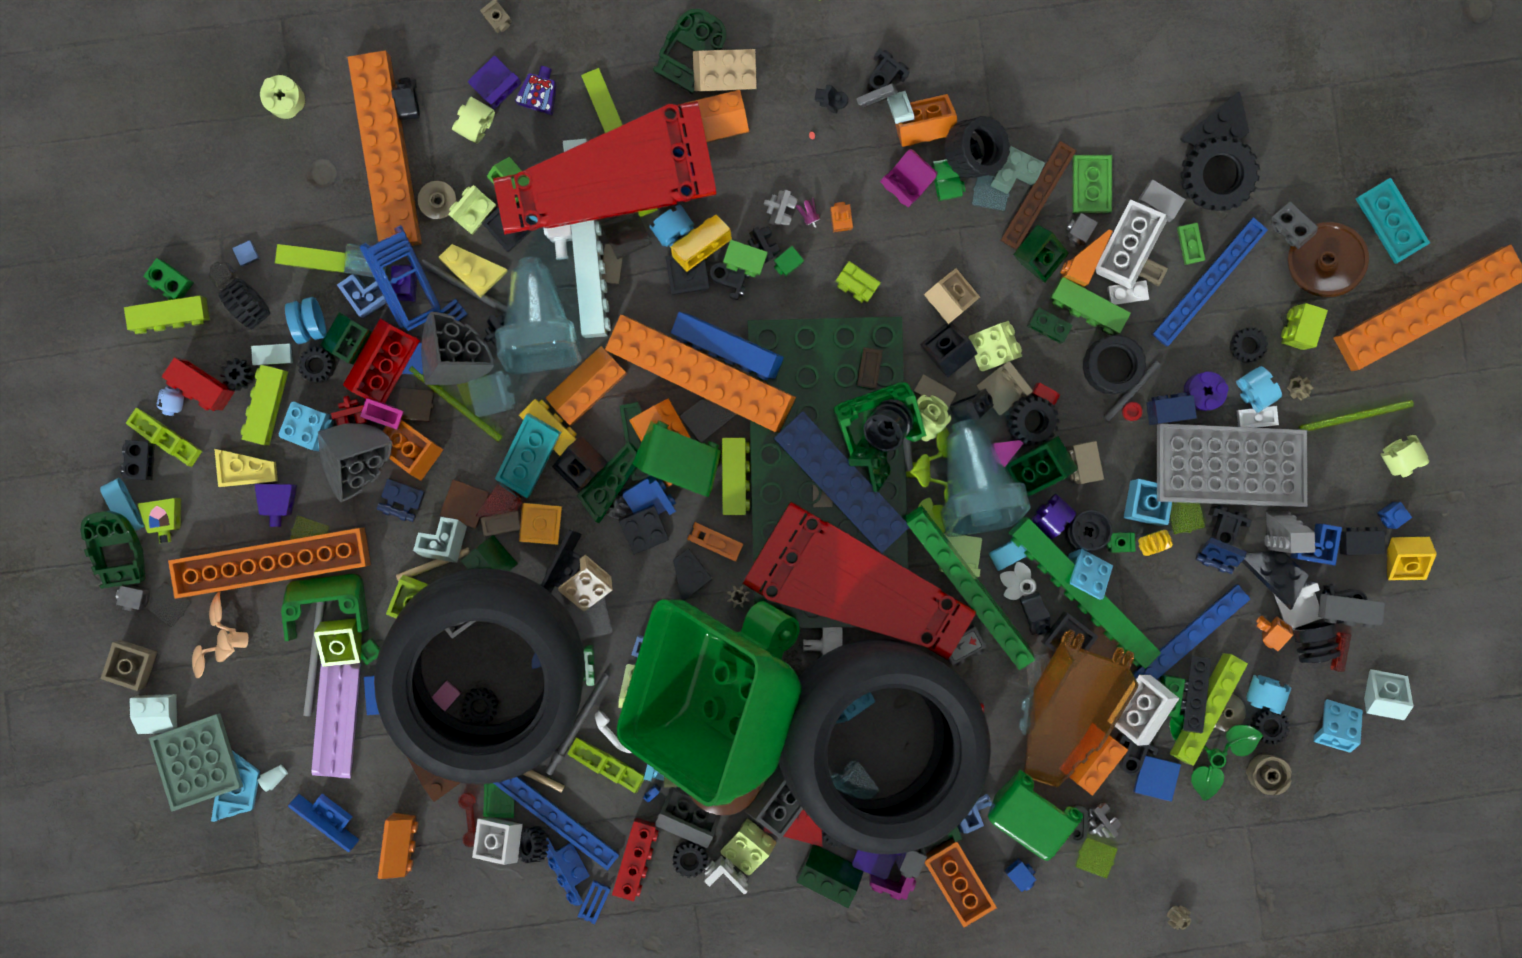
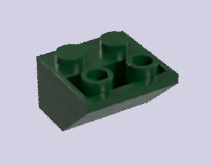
[320,312,373,365]

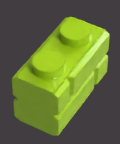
[835,261,881,303]

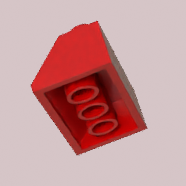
[343,318,420,403]

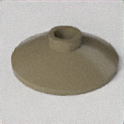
[418,181,456,219]
[1215,694,1246,731]

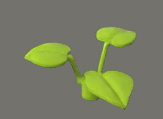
[906,427,958,514]

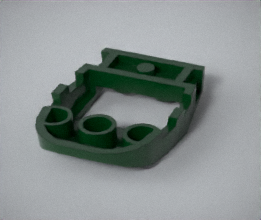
[653,9,726,94]
[80,511,146,589]

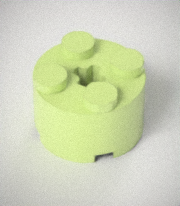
[260,75,305,119]
[452,97,495,144]
[917,395,951,441]
[1380,435,1429,477]

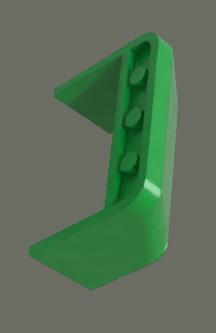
[281,574,369,641]

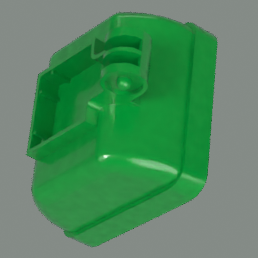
[617,599,802,807]

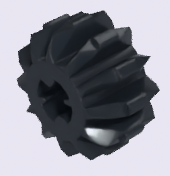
[220,358,255,391]

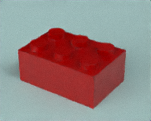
[162,357,235,411]

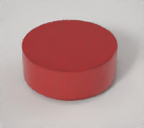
[1122,402,1142,421]

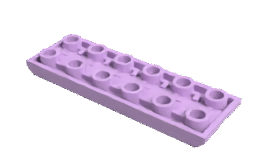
[312,663,361,778]

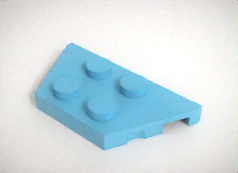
[211,751,260,822]

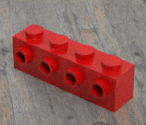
[612,817,659,901]

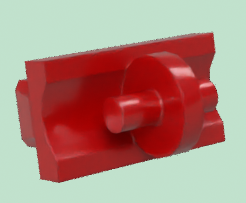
[331,396,368,425]

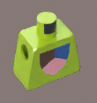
[138,498,181,543]

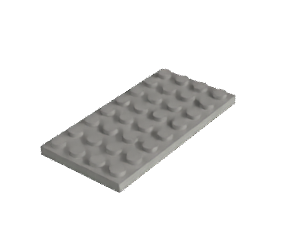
[1157,424,1308,507]

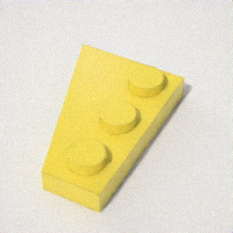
[439,244,508,298]
[214,449,278,487]

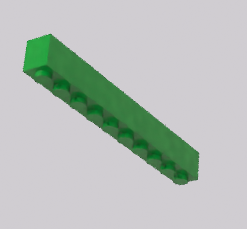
[906,505,1035,670]
[1009,516,1161,669]

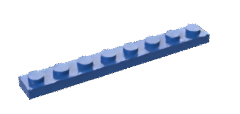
[1152,217,1268,347]
[1120,584,1250,692]
[493,776,619,871]

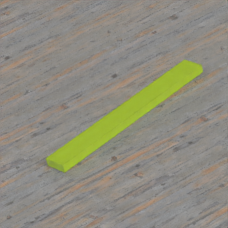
[581,68,658,218]

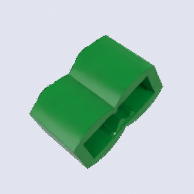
[931,159,965,202]

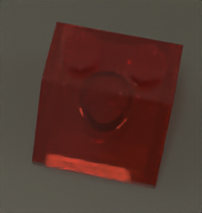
[475,484,522,518]

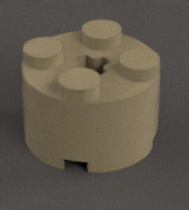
[1246,753,1292,795]

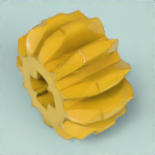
[1138,530,1173,556]

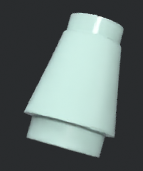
[257,765,288,792]

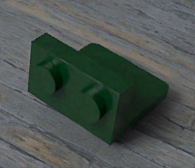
[848,438,891,492]

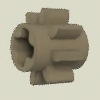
[1287,375,1314,401]
[727,585,750,608]
[1167,905,1191,930]

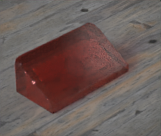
[1330,632,1351,672]

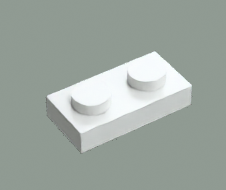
[1107,280,1149,305]
[1237,406,1279,428]

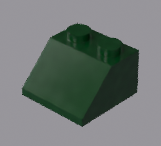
[1013,225,1069,283]
[461,535,518,572]

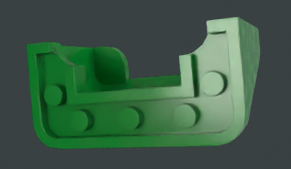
[834,382,927,456]
[632,420,721,497]
[988,770,1083,861]

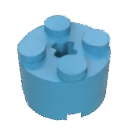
[649,205,694,247]

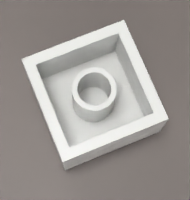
[472,817,523,865]

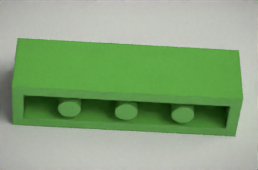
[1049,277,1131,335]

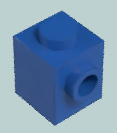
[1377,502,1412,529]
[1005,858,1036,892]

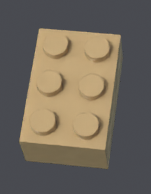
[693,49,756,91]

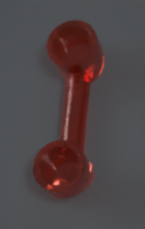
[458,793,476,847]

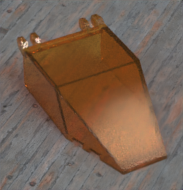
[1024,630,1139,788]

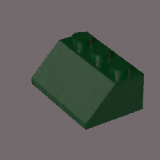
[796,844,864,908]

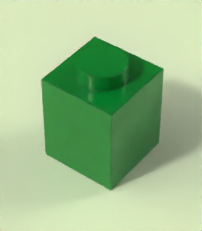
[774,246,804,277]

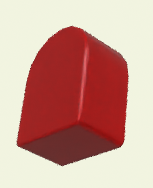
[1030,383,1060,406]

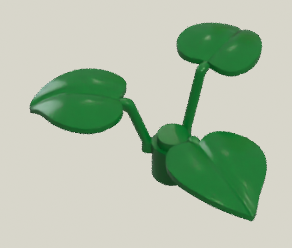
[1169,714,1263,801]

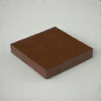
[440,479,490,529]

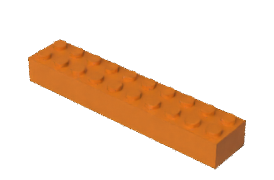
[348,50,422,246]
[1334,245,1522,371]
[605,315,796,433]
[168,527,371,599]

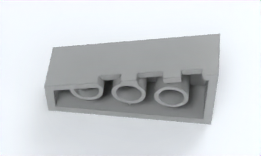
[1264,511,1315,553]

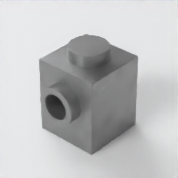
[1066,213,1098,245]
[116,585,150,611]

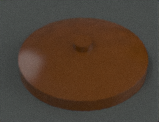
[1288,222,1369,297]

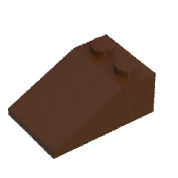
[407,757,460,802]

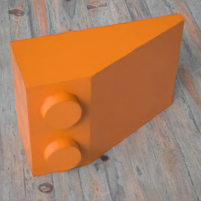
[1060,229,1112,287]
[383,419,444,480]

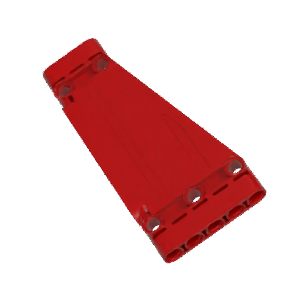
[493,101,716,235]
[742,502,976,660]

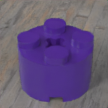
[1184,372,1228,411]
[1031,493,1076,539]

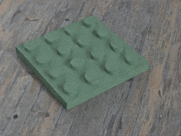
[149,714,243,812]

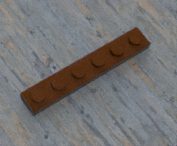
[1000,141,1076,250]

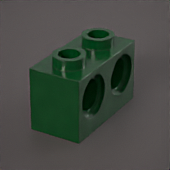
[1026,307,1073,344]

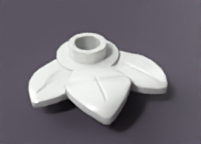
[1000,562,1036,600]

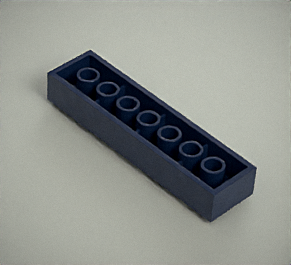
[774,412,909,553]

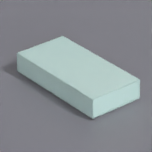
[887,91,914,124]
[251,344,293,366]

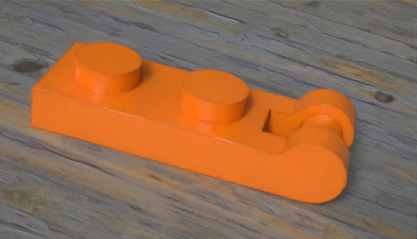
[687,522,743,562]

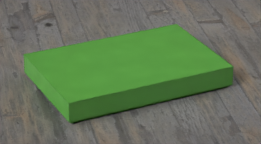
[1072,155,1112,214]

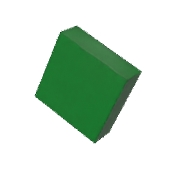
[361,638,380,665]

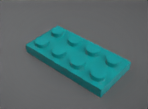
[1355,178,1430,264]
[495,413,562,498]

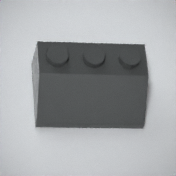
[745,765,803,839]
[655,787,721,848]

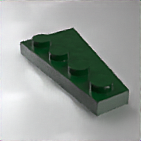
[619,402,650,481]
[577,442,638,523]

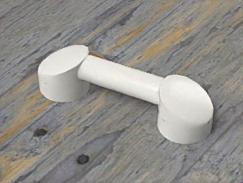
[595,710,632,753]

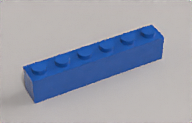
[671,312,784,380]

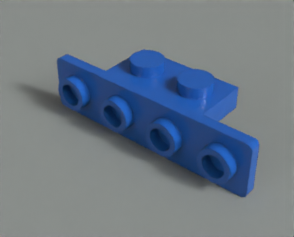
[288,794,359,852]
[546,838,590,906]

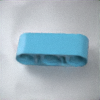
[100,478,145,531]
[989,541,1026,571]

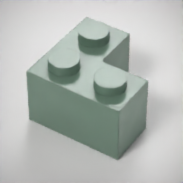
[990,146,1045,194]

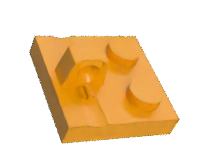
[519,503,562,545]

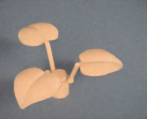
[192,592,248,678]

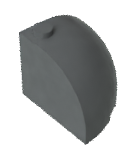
[421,312,494,385]
[318,423,392,502]

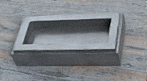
[856,84,898,107]

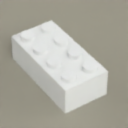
[1096,200,1167,289]

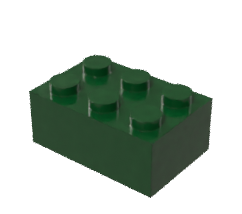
[1005,436,1078,499]

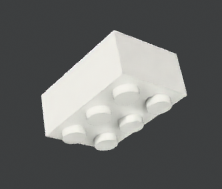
[1109,675,1179,746]

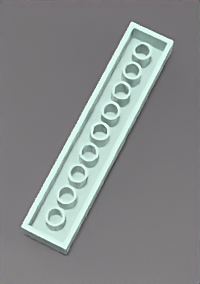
[563,139,611,338]

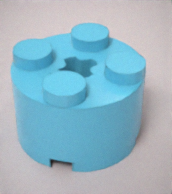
[1236,366,1282,413]
[1246,675,1292,714]

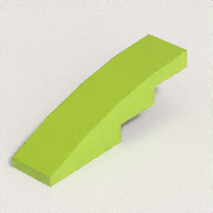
[275,244,358,275]
[126,408,202,467]
[567,737,645,793]

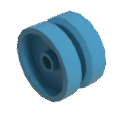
[285,297,326,344]

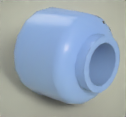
[157,386,185,416]

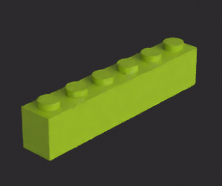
[1169,653,1248,766]

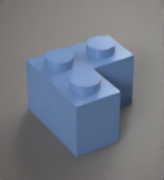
[337,274,387,318]

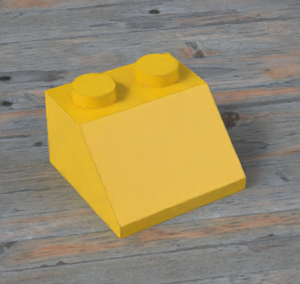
[1387,537,1437,580]

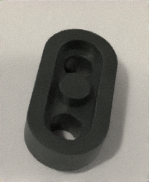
[1069,804,1088,844]

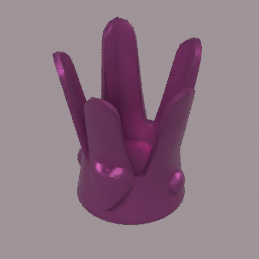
[795,198,820,228]

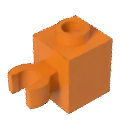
[830,202,853,232]
[1256,615,1293,651]

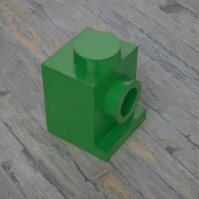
[1105,532,1136,553]

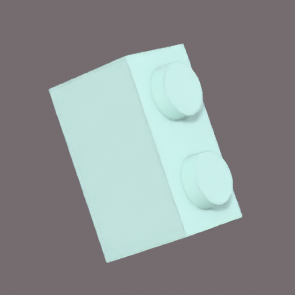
[1364,669,1414,720]
[130,694,177,734]

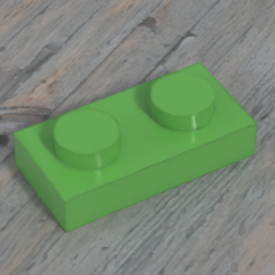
[1177,223,1205,265]

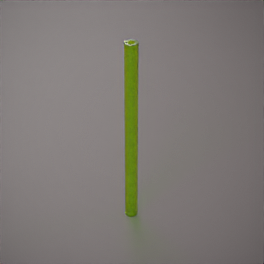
[409,366,503,442]
[1299,400,1414,431]

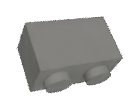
[1137,180,1186,222]

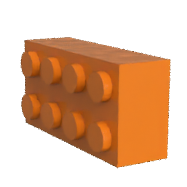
[925,838,997,927]

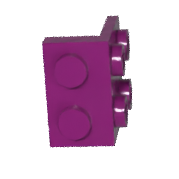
[880,149,938,207]
[869,874,916,900]

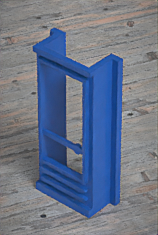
[359,225,442,331]

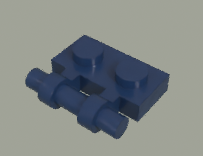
[377,479,425,522]
[1196,537,1246,574]

